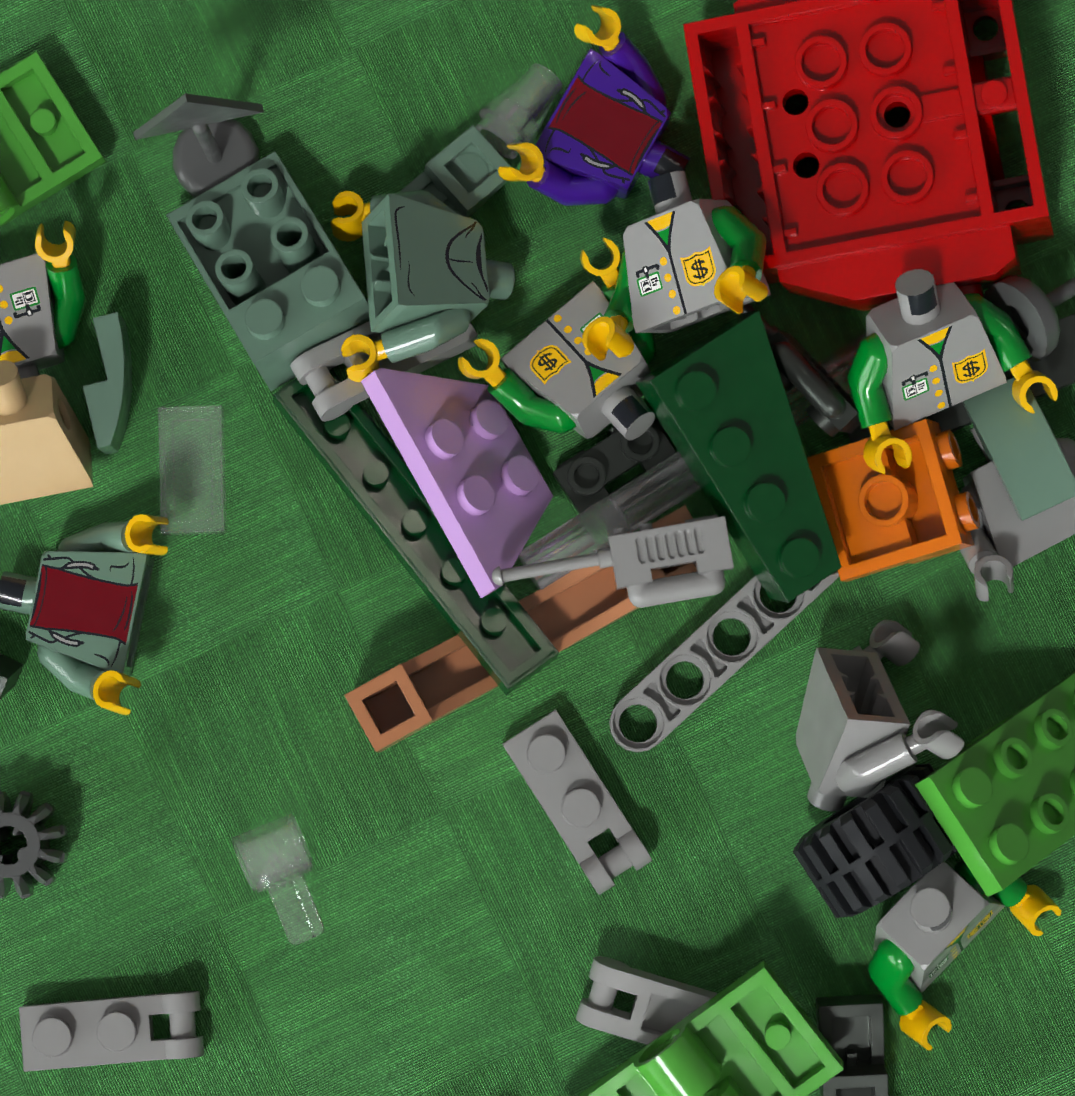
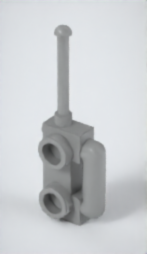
[492,515,734,608]

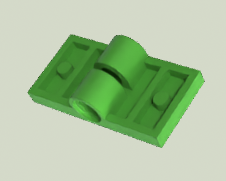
[0,51,106,227]
[915,671,1075,897]
[578,961,844,1096]

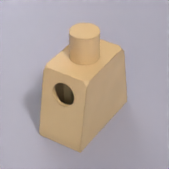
[0,360,93,505]

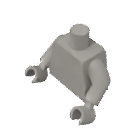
[959,428,1075,602]
[796,620,964,812]

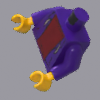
[498,5,691,206]

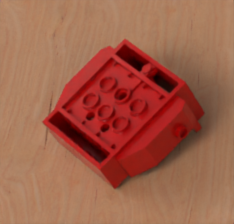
[683,0,1054,311]

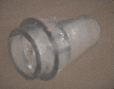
[476,63,562,159]

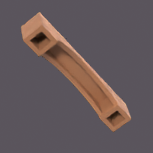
[344,505,696,753]

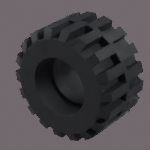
[793,763,957,918]

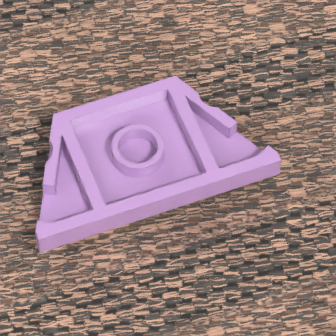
[361,368,553,598]

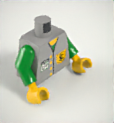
[582,171,771,361]
[0,221,86,379]
[458,238,657,440]
[847,269,1058,475]
[868,859,1061,1050]

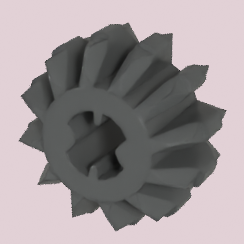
[0,791,68,899]

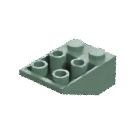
[166,151,370,391]

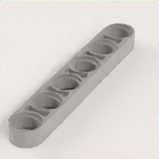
[609,570,839,753]

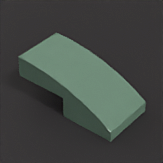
[398,125,511,218]
[83,312,132,455]
[962,376,1075,521]

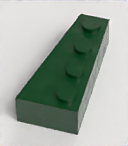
[635,310,842,603]

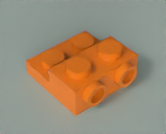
[807,419,980,582]

